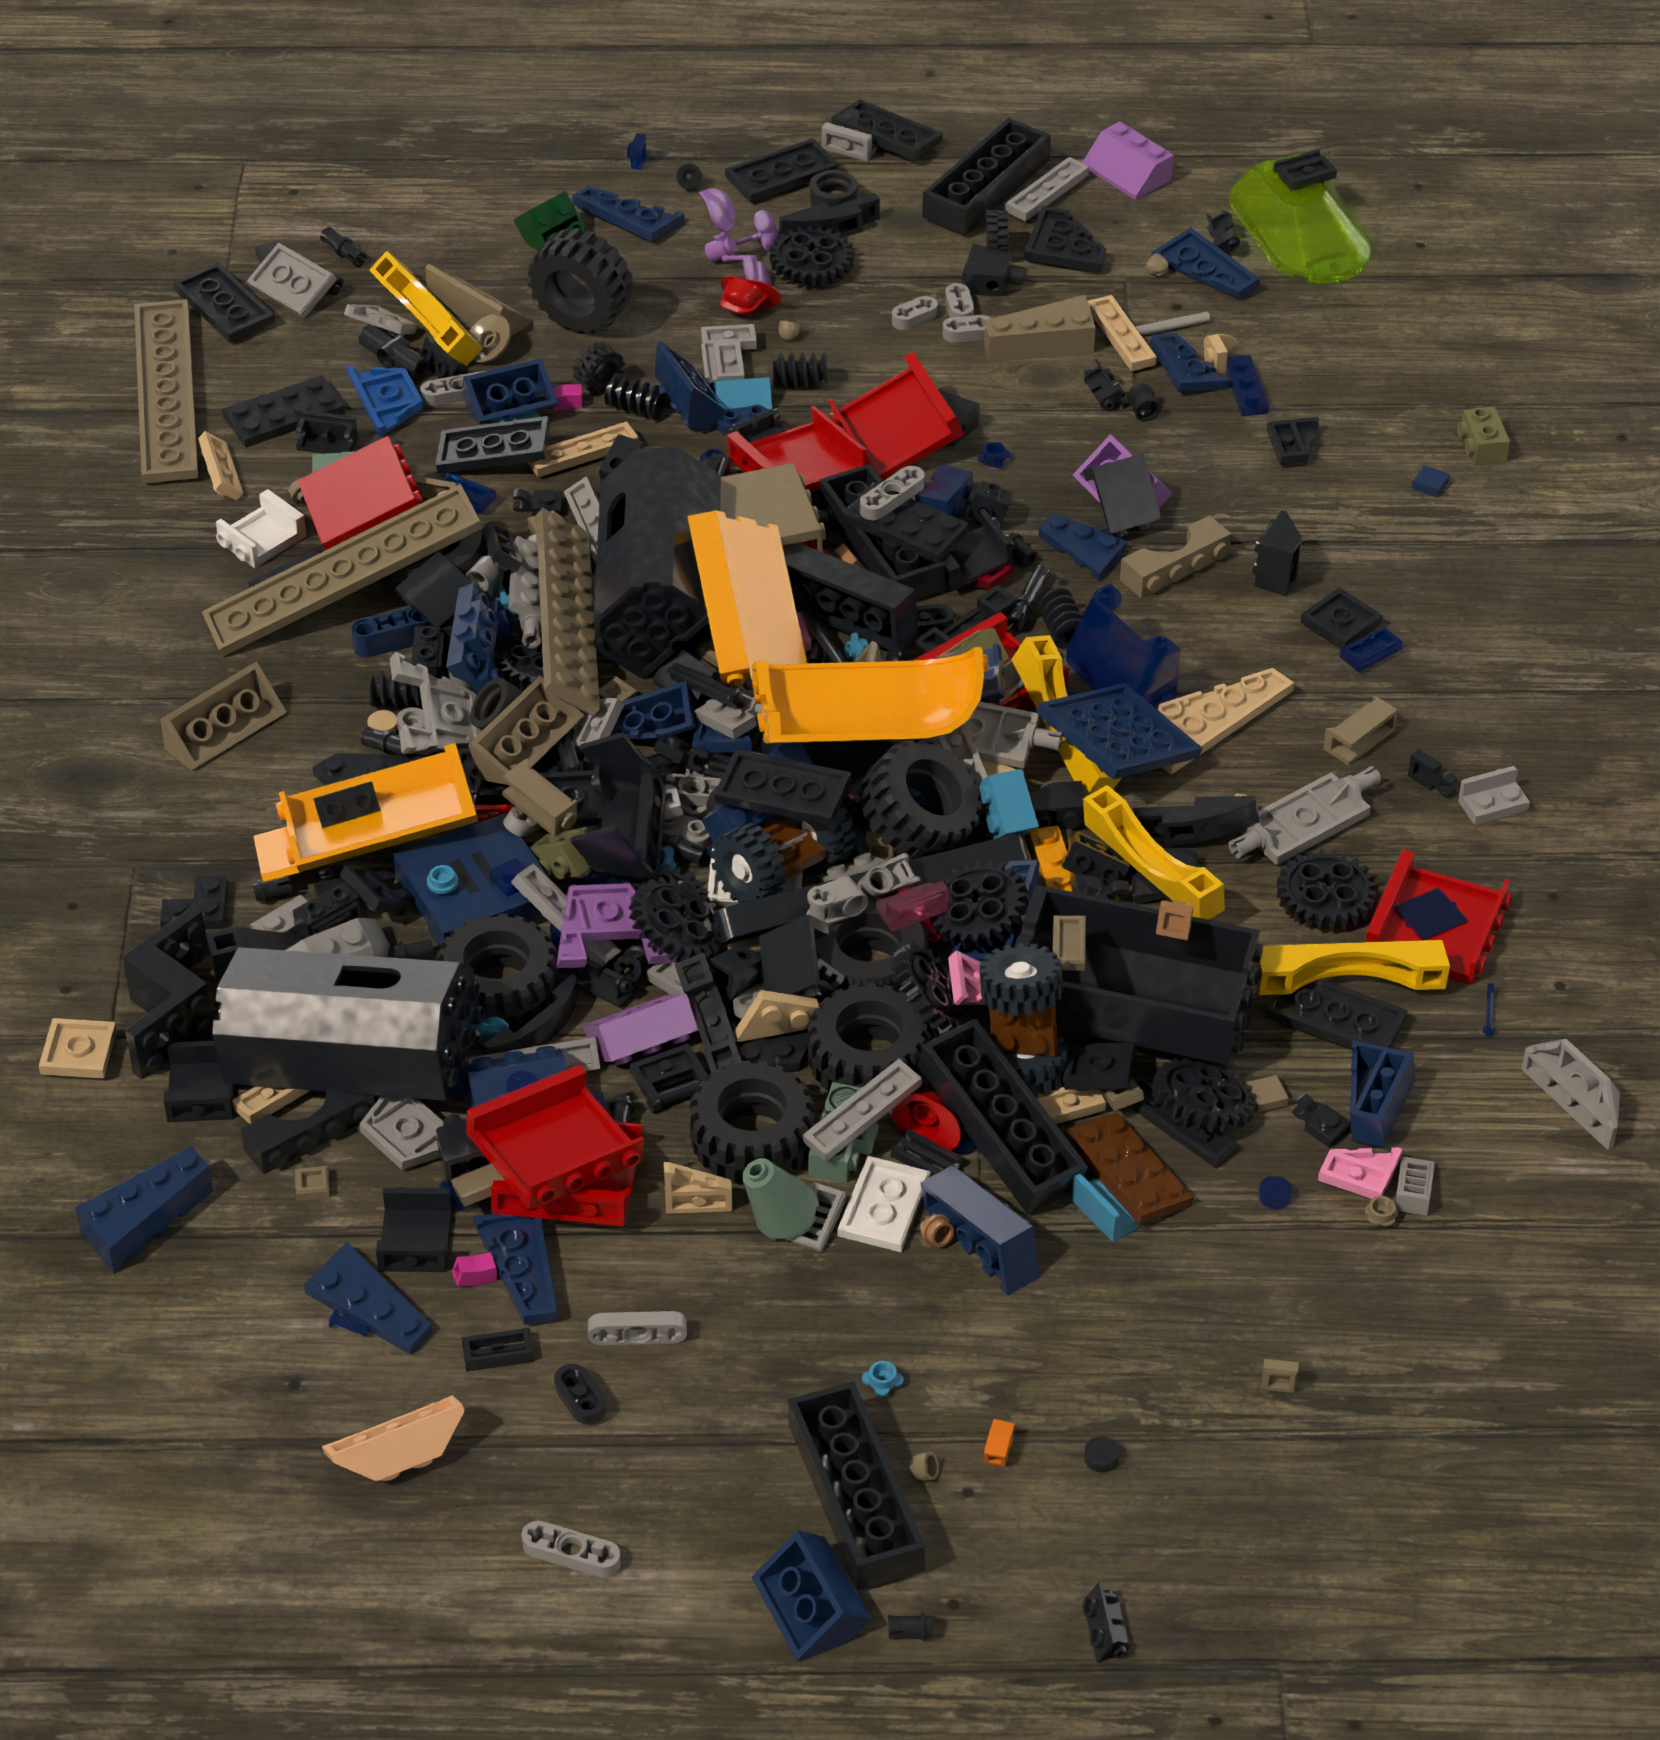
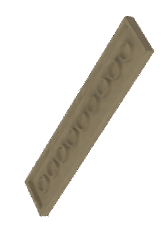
[134,299,199,483]
[202,484,483,657]
[536,508,600,716]

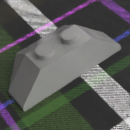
[286,918,390,957]
[1521,1039,1620,1150]

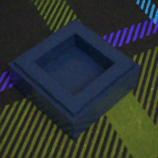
[1412,465,1450,497]

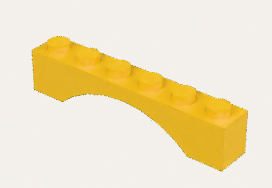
[370,251,483,366]
[1011,635,1121,797]
[1083,785,1225,920]
[1256,940,1450,995]

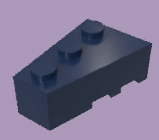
[915,464,976,519]
[1350,1040,1416,1148]

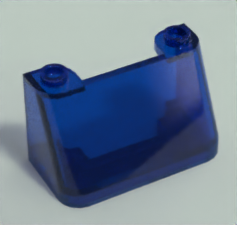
[1066,583,1181,709]

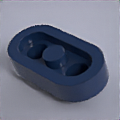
[716,405,768,435]

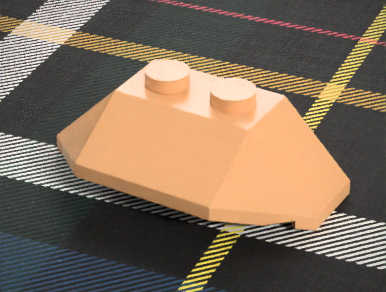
[322,1395,464,1481]

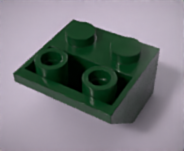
[513,191,588,251]

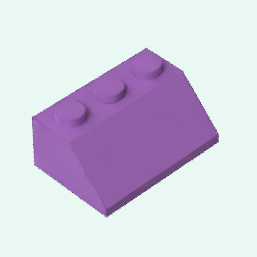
[1082,121,1174,200]
[1073,434,1173,508]
[582,994,698,1066]

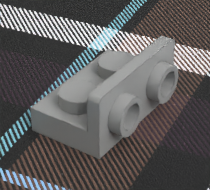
[1458,766,1530,825]

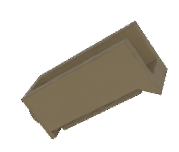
[1323,695,1397,766]
[503,758,577,837]

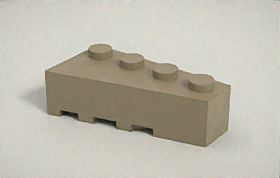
[984,295,1096,362]

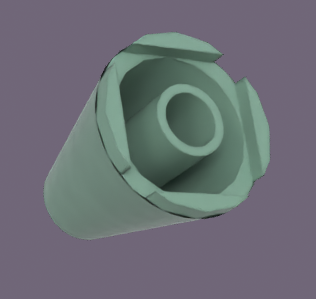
[743,1159,819,1241]

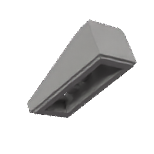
[1395,1157,1435,1216]
[790,1182,847,1252]

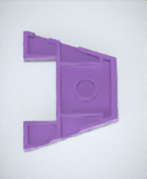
[557,883,677,968]

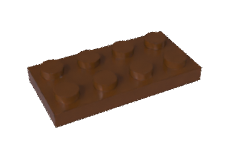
[1064,1112,1194,1225]

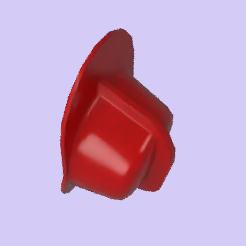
[720,275,781,316]
[892,1091,961,1150]

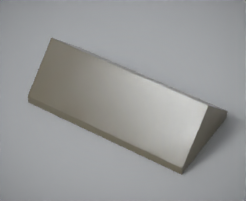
[425,264,531,336]
[160,661,286,770]
[468,676,584,785]

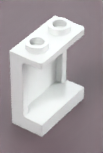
[216,489,307,568]

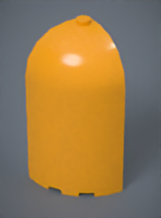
[752,647,988,744]

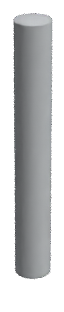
[1135,312,1210,336]

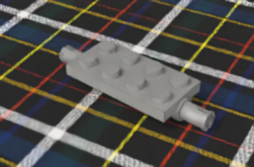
[509,534,541,648]
[923,702,1063,768]
[1228,766,1381,865]

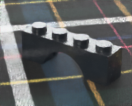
[241,1090,375,1174]

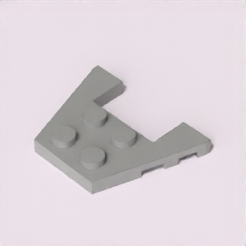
[390,652,481,754]
[359,1096,443,1170]

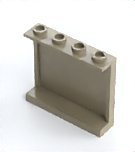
[720,463,826,552]

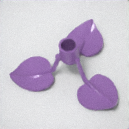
[699,188,780,285]

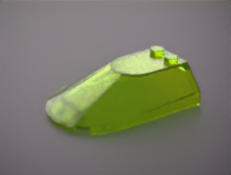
[1228,154,1370,283]

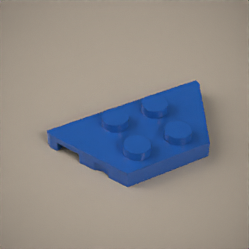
[346,365,423,437]

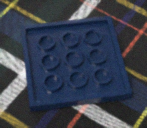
[1036,683,1203,779]

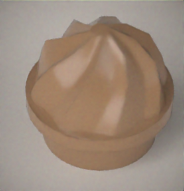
[920,1213,954,1247]

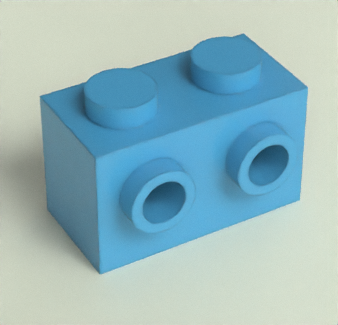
[978,769,1039,839]

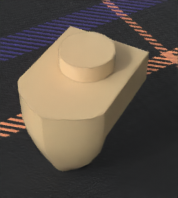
[1204,334,1238,374]

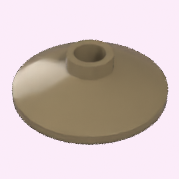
[469,314,511,364]

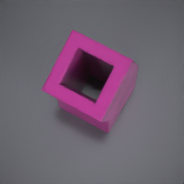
[552,384,582,411]
[452,1252,497,1287]

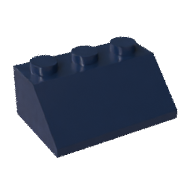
[655,341,727,434]
[462,358,558,424]
[465,1046,567,1107]
[752,1530,871,1662]

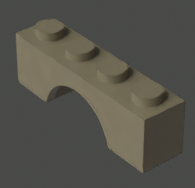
[1120,515,1231,599]

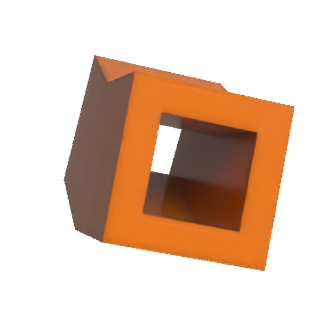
[984,1419,1015,1467]

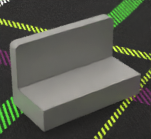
[822,122,879,161]

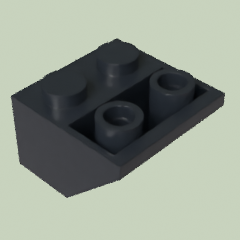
[1253,510,1302,597]

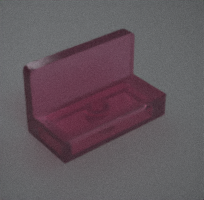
[875,881,948,931]

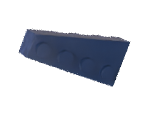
[701,743,813,842]
[75,1146,213,1274]
[921,1165,1040,1296]

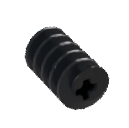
[773,353,827,388]
[604,373,666,420]
[1036,587,1087,649]
[370,670,423,710]

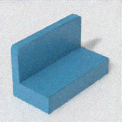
[714,377,772,409]
[1072,1173,1139,1242]

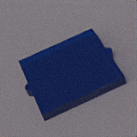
[1395,888,1468,941]

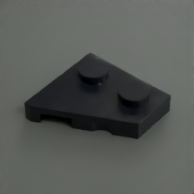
[1266,417,1320,465]

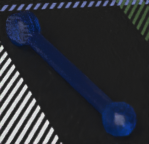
[1482,983,1495,1036]

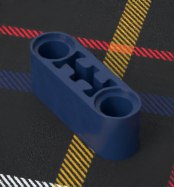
[351,607,431,658]

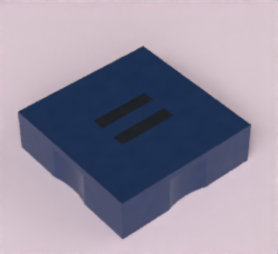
[393,813,549,949]

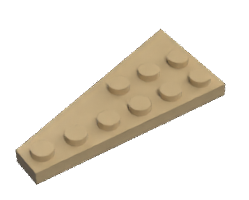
[1157,668,1294,775]

